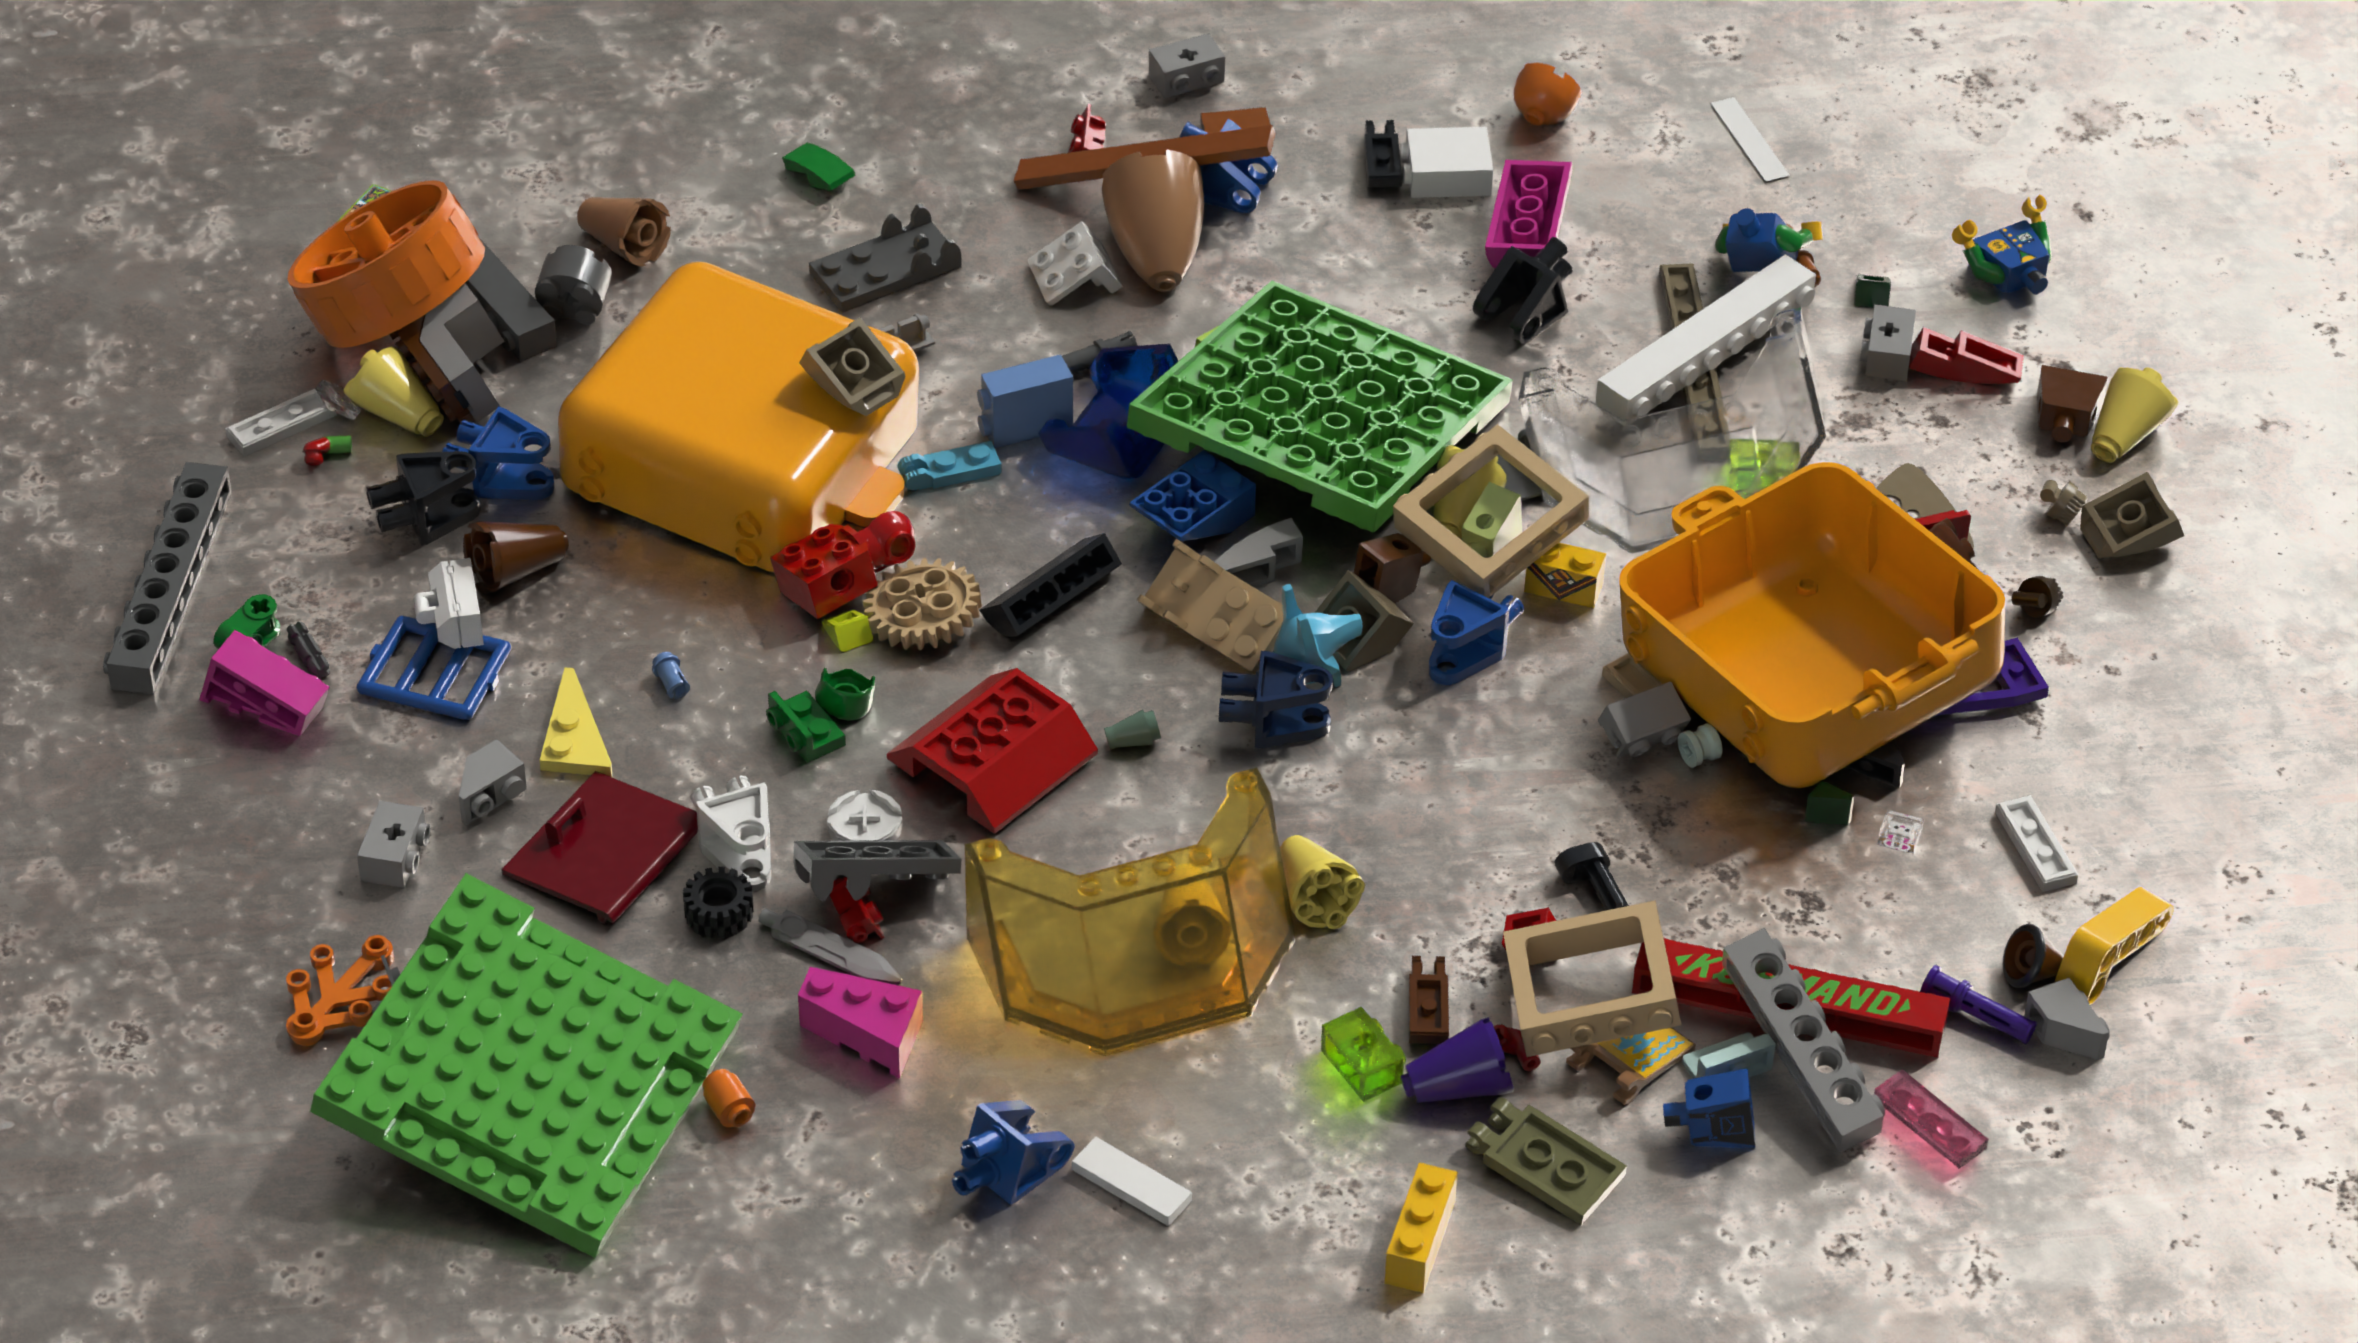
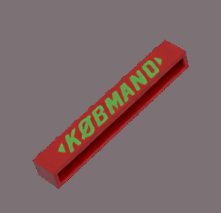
[1632,938,1950,1058]

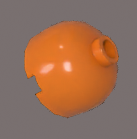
[1513,62,1582,126]

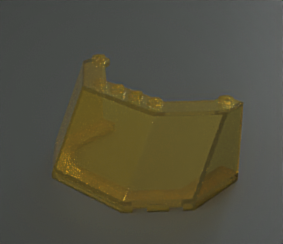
[965,767,1295,1056]

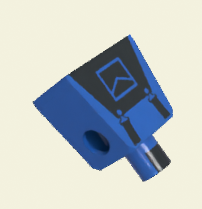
[1663,1069,1756,1148]

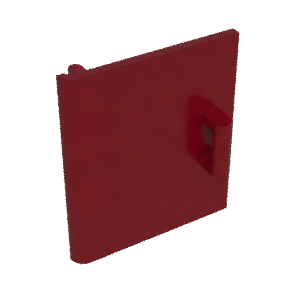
[501,771,698,924]

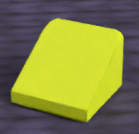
[822,609,873,652]

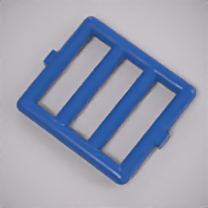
[356,616,511,720]

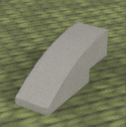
[1215,518,1303,587]

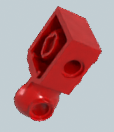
[770,511,916,619]

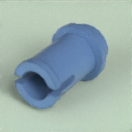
[652,652,690,699]

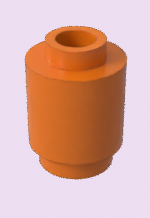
[702,1069,756,1127]

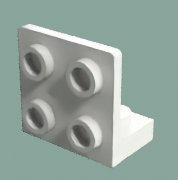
[1028,221,1123,306]

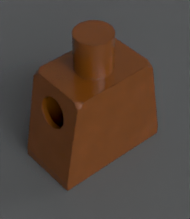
[2037,365,2108,442]
[1353,533,1431,604]

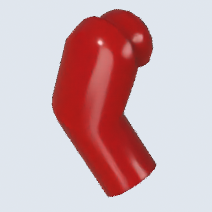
[1494,1024,1541,1071]

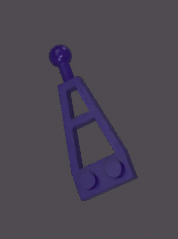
[1937,637,2049,715]

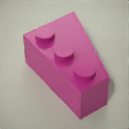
[199,630,329,736]
[798,967,923,1079]

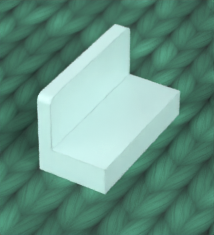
[1682,1033,1776,1079]

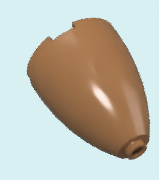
[1101,150,1204,292]

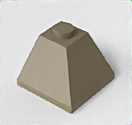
[1315,570,1414,672]

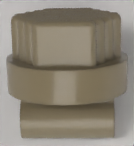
[2040,480,2088,525]

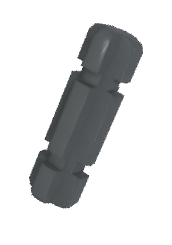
[287,621,330,679]

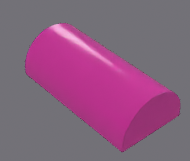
[1485,160,1573,269]

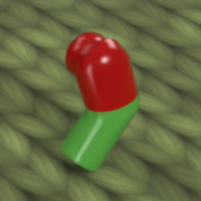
[302,436,352,466]

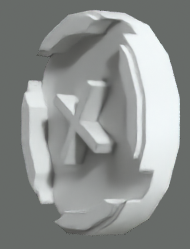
[827,790,903,841]

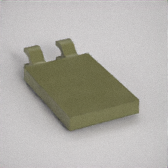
[1465,1097,1627,1225]

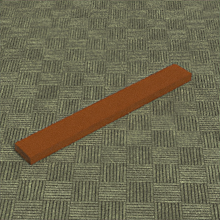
[1014,125,1276,190]

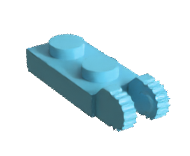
[897,441,1002,491]

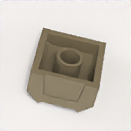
[799,317,905,416]
[2080,472,2185,558]

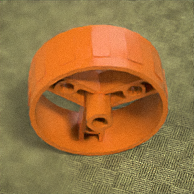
[287,180,485,348]

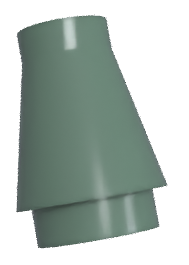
[1104,709,1161,750]

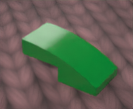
[782,142,856,191]

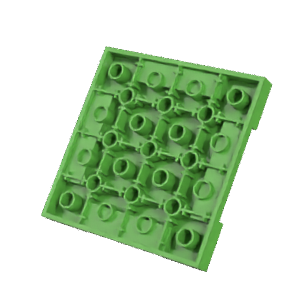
[1127,280,1513,533]
[310,873,743,1258]

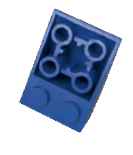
[1129,450,1256,541]

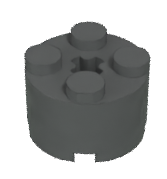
[535,245,612,325]

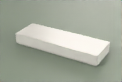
[225,387,337,457]
[1995,795,2079,892]
[1072,1137,1192,1226]

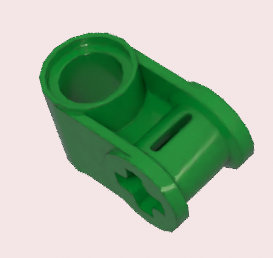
[213,594,281,649]

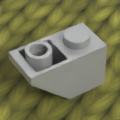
[459,739,527,825]
[2024,978,2110,1060]

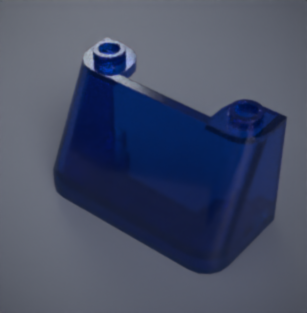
[1038,344,1178,479]

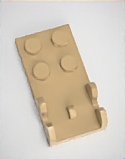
[1137,539,1283,674]

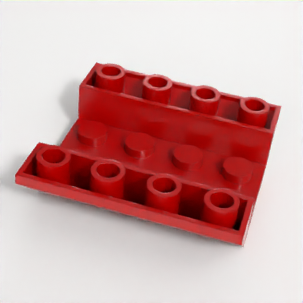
[887,668,1098,834]

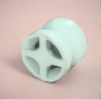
[1678,723,1722,768]

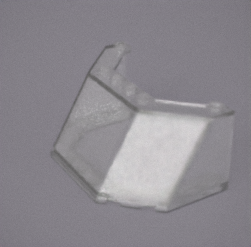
[1518,307,1826,554]

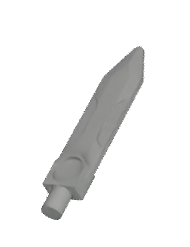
[759,908,902,984]

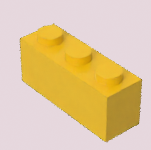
[1384,1162,1458,1293]

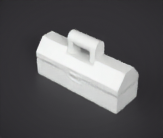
[413,558,484,649]

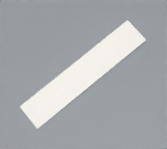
[1711,97,1790,182]

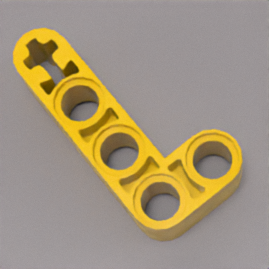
[2055,887,2174,1005]

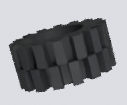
[683,866,754,938]

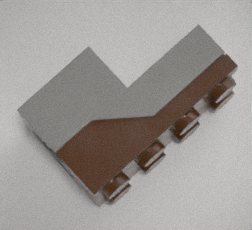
[388,283,505,425]

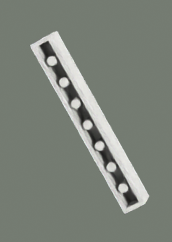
[1595,254,1816,426]

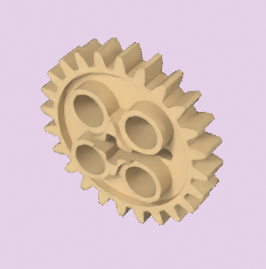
[863,558,982,650]

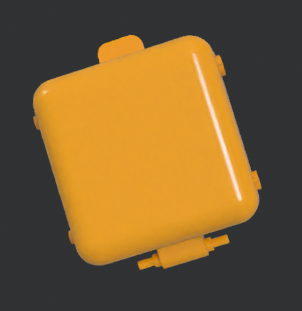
[558,262,919,572]
[1619,462,2005,788]

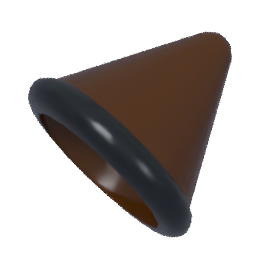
[2002,924,2064,988]

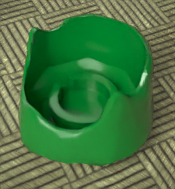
[815,668,875,721]

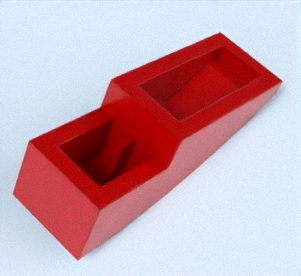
[1909,327,2024,384]

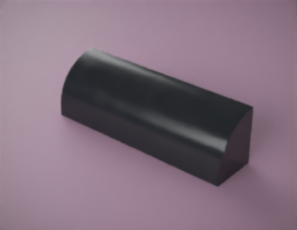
[979,533,1122,637]

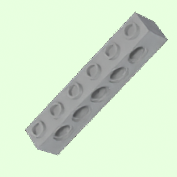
[1722,928,1885,1153]

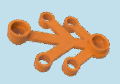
[286,935,394,1046]

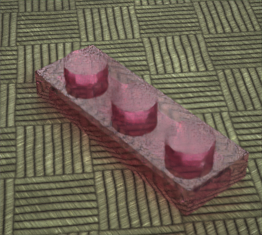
[1874,1069,1989,1169]

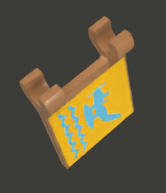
[1566,1027,1696,1105]

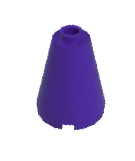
[1400,1017,1514,1103]

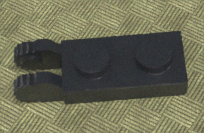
[1364,120,1402,188]

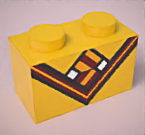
[1524,542,1606,608]

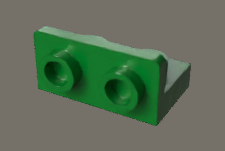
[766,690,846,763]

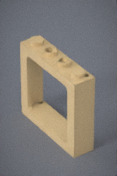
[1393,424,1590,598]
[1503,901,1682,1057]

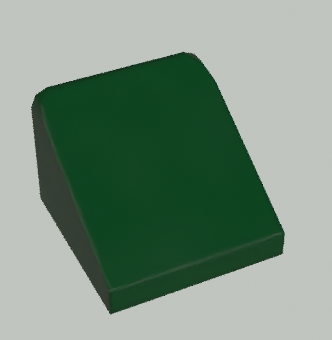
[1854,274,1891,308]
[1805,780,1855,825]

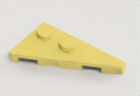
[539,667,612,777]

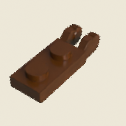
[1409,955,1449,1044]

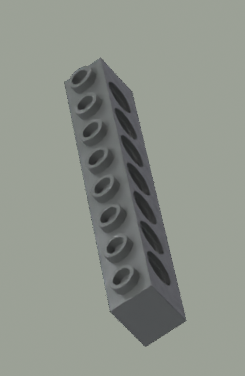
[103,462,232,694]

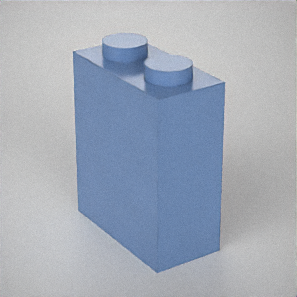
[977,354,1073,448]

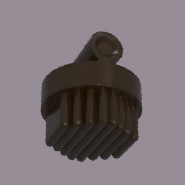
[2011,576,2064,618]

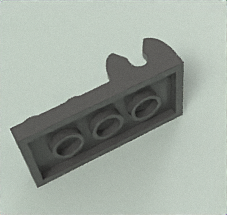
[809,204,962,312]
[793,840,962,901]

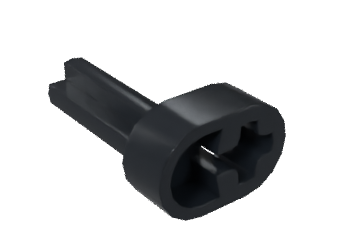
[1554,842,1629,910]

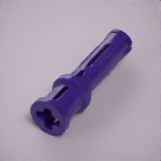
[1920,965,2037,1044]

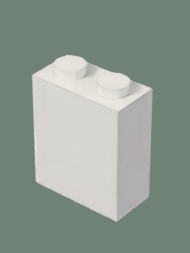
[1400,127,1493,198]

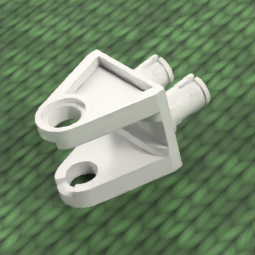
[690,775,771,892]

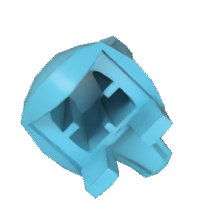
[1273,584,1363,688]

